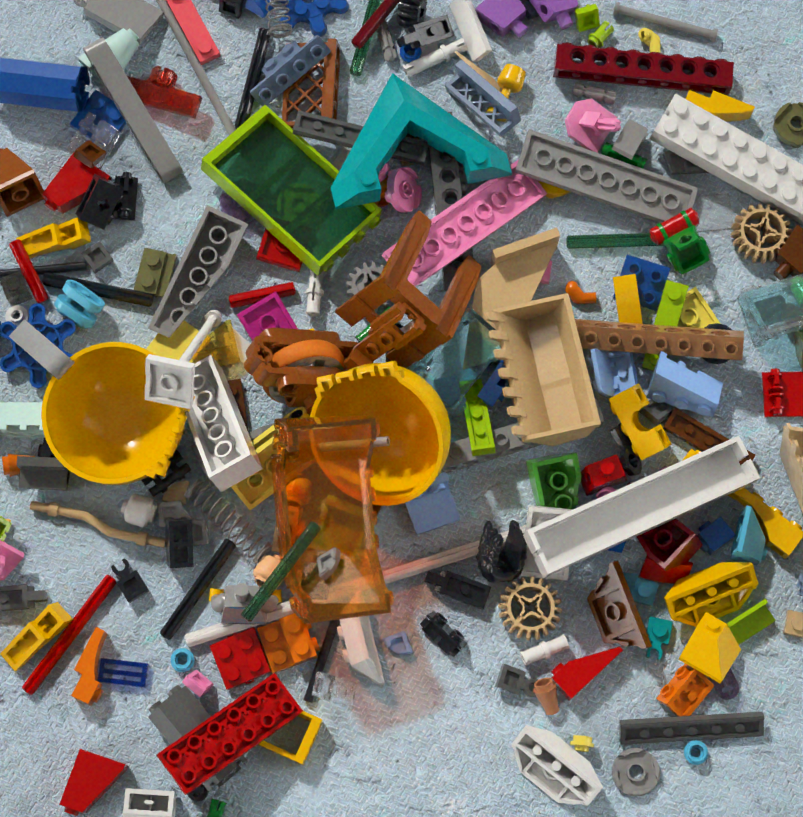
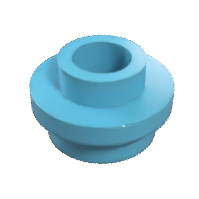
[171,648,195,672]
[684,740,708,765]

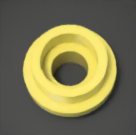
[570,735,594,752]

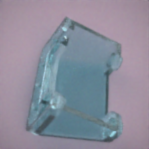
[408,308,501,416]

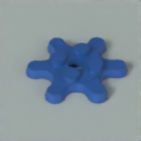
[272,0,349,37]
[0,303,76,389]

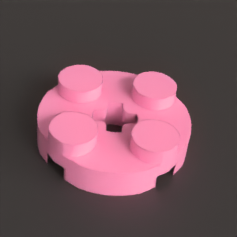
[385,167,422,213]

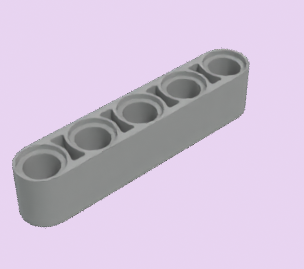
[9,319,75,380]

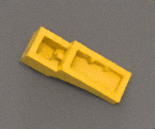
[16,217,91,259]
[0,602,73,671]

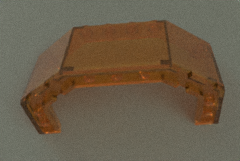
[271,415,394,624]

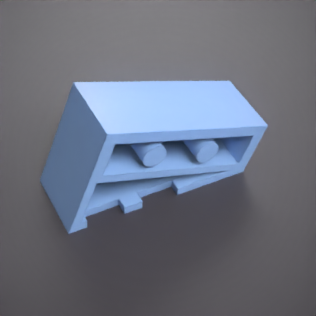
[646,351,723,417]

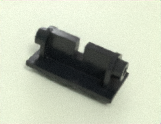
[113,172,138,221]
[420,611,467,657]

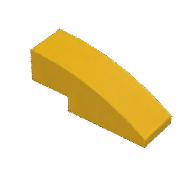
[686,90,755,122]
[613,274,643,324]

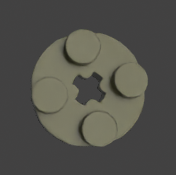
[773,102,803,148]

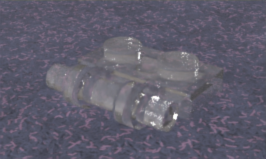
[67,112,122,170]

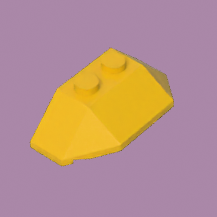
[664,562,759,627]

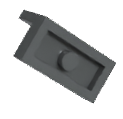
[17,456,68,490]

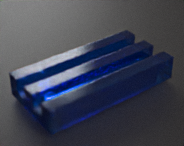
[98,658,149,688]

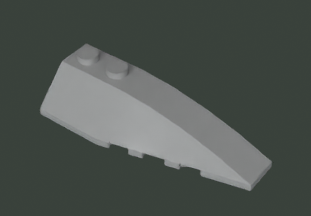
[148,205,248,338]

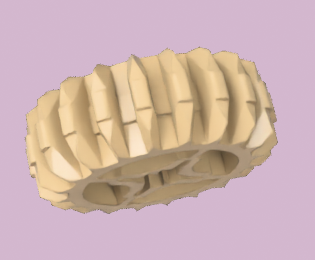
[730,203,792,264]
[498,576,562,641]

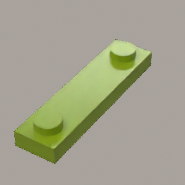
[641,280,689,371]
[459,379,496,457]

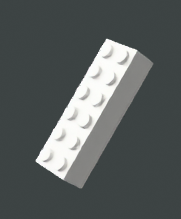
[186,355,263,492]

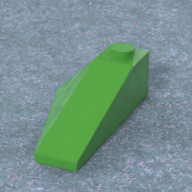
[526,452,581,510]

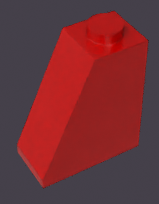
[42,153,112,214]
[59,749,128,816]

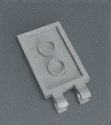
[74,0,164,45]

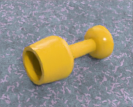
[485,64,526,122]

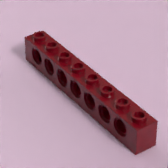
[553,42,734,95]

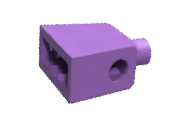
[475,0,528,38]
[529,0,578,30]

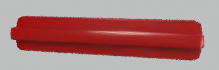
[9,239,49,303]
[229,282,296,308]

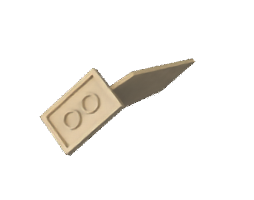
[462,228,560,371]

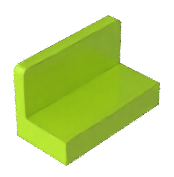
[727,598,776,645]

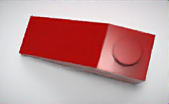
[551,647,623,701]

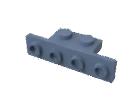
[250,35,331,107]

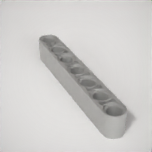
[83,37,184,184]

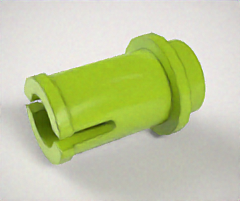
[587,21,614,48]

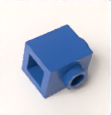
[697,517,735,555]

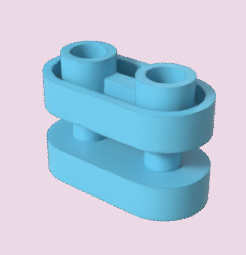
[54,280,105,329]

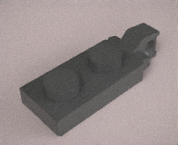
[0,584,48,611]

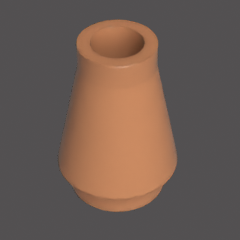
[533,678,559,715]

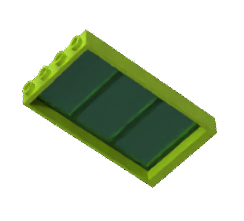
[201,105,382,276]

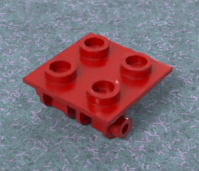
[762,368,803,417]

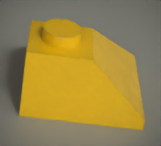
[678,612,741,684]

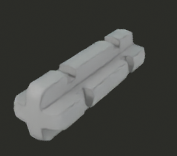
[376,20,398,62]
[573,82,617,104]

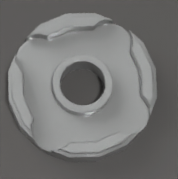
[612,748,660,796]

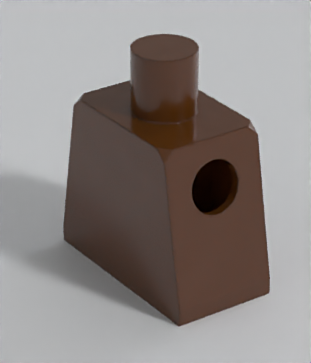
[774,225,803,281]

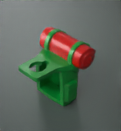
[649,208,710,275]

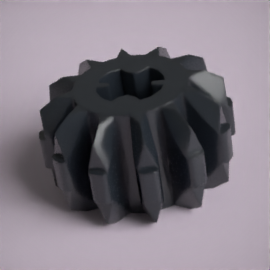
[396,0,427,29]

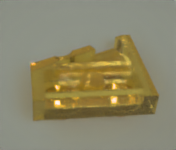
[192,319,241,367]

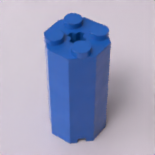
[0,57,90,112]

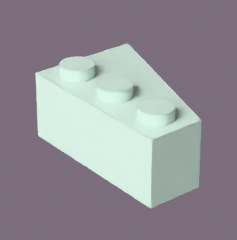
[0,400,45,439]

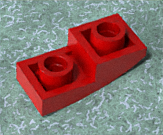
[639,554,693,584]

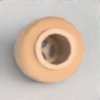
[253,554,288,590]

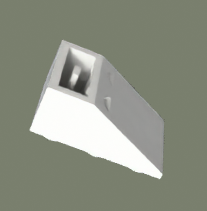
[123,788,177,817]

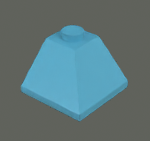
[729,505,768,566]

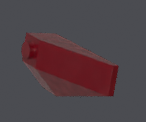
[626,482,703,571]

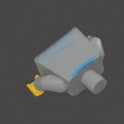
[209,583,282,625]

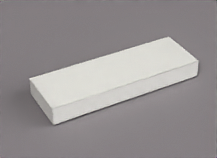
[449,0,492,62]

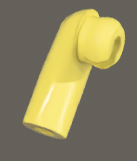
[638,28,661,53]

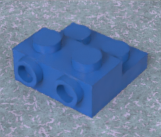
[478,360,510,407]

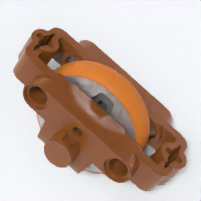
[244,328,373,415]

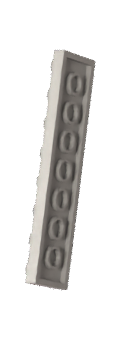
[515,129,698,223]

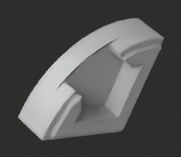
[316,547,341,580]

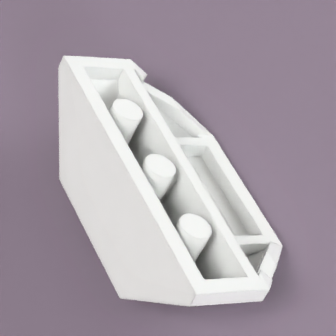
[337,590,385,686]
[512,725,603,806]

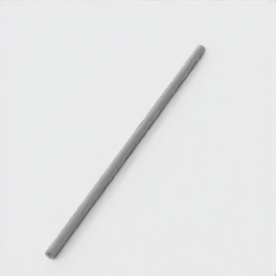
[156,0,276,209]

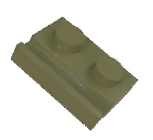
[134,248,177,297]

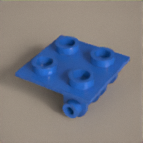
[613,254,670,311]

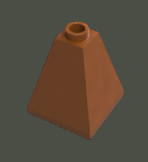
[0,148,44,217]

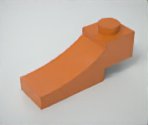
[71,627,108,706]

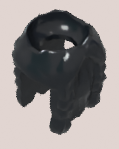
[476,520,527,583]

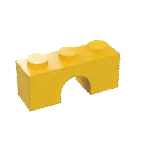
[609,383,672,461]

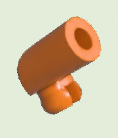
[565,281,596,304]

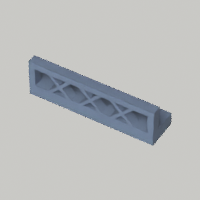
[445,59,521,137]

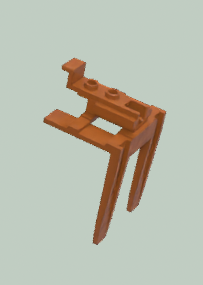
[335,210,481,369]

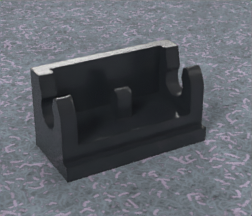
[165,517,194,568]

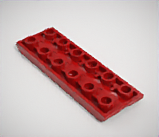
[156,673,303,795]

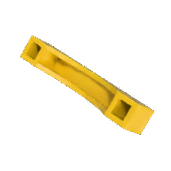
[682,448,803,559]

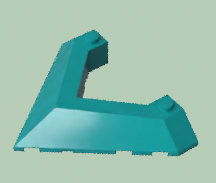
[330,73,512,209]

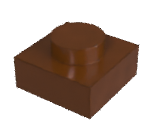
[73,140,106,169]

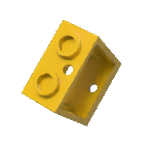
[258,711,323,765]

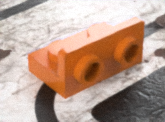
[656,664,715,717]

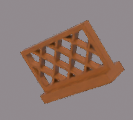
[282,38,341,128]

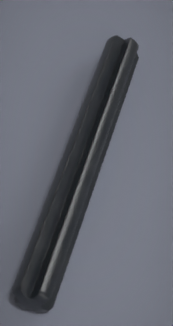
[235,28,270,129]
[43,272,154,307]
[160,538,236,640]

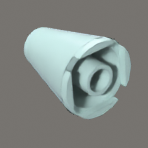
[78,28,139,87]

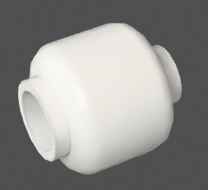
[121,494,157,527]

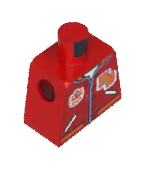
[581,454,627,496]

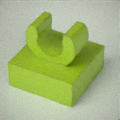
[575,4,600,32]

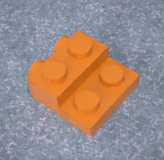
[257,611,320,673]

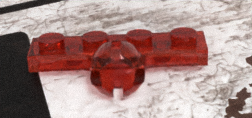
[127,66,202,119]

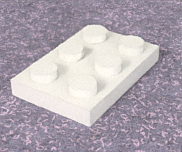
[521,505,572,581]

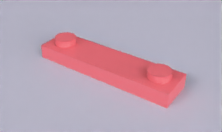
[166,0,220,65]

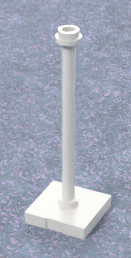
[145,310,222,409]

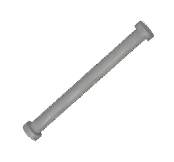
[613,2,718,42]

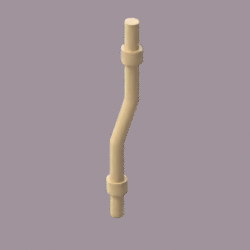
[30,501,166,548]

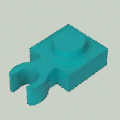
[646,616,673,660]

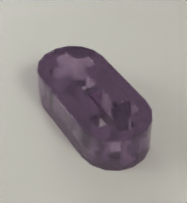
[710,668,739,700]

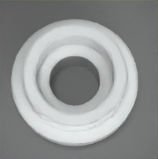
[5,305,29,326]

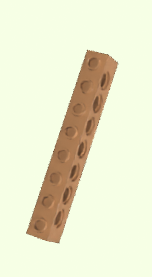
[575,319,744,360]

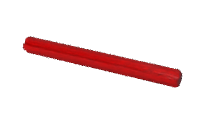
[22,575,117,695]

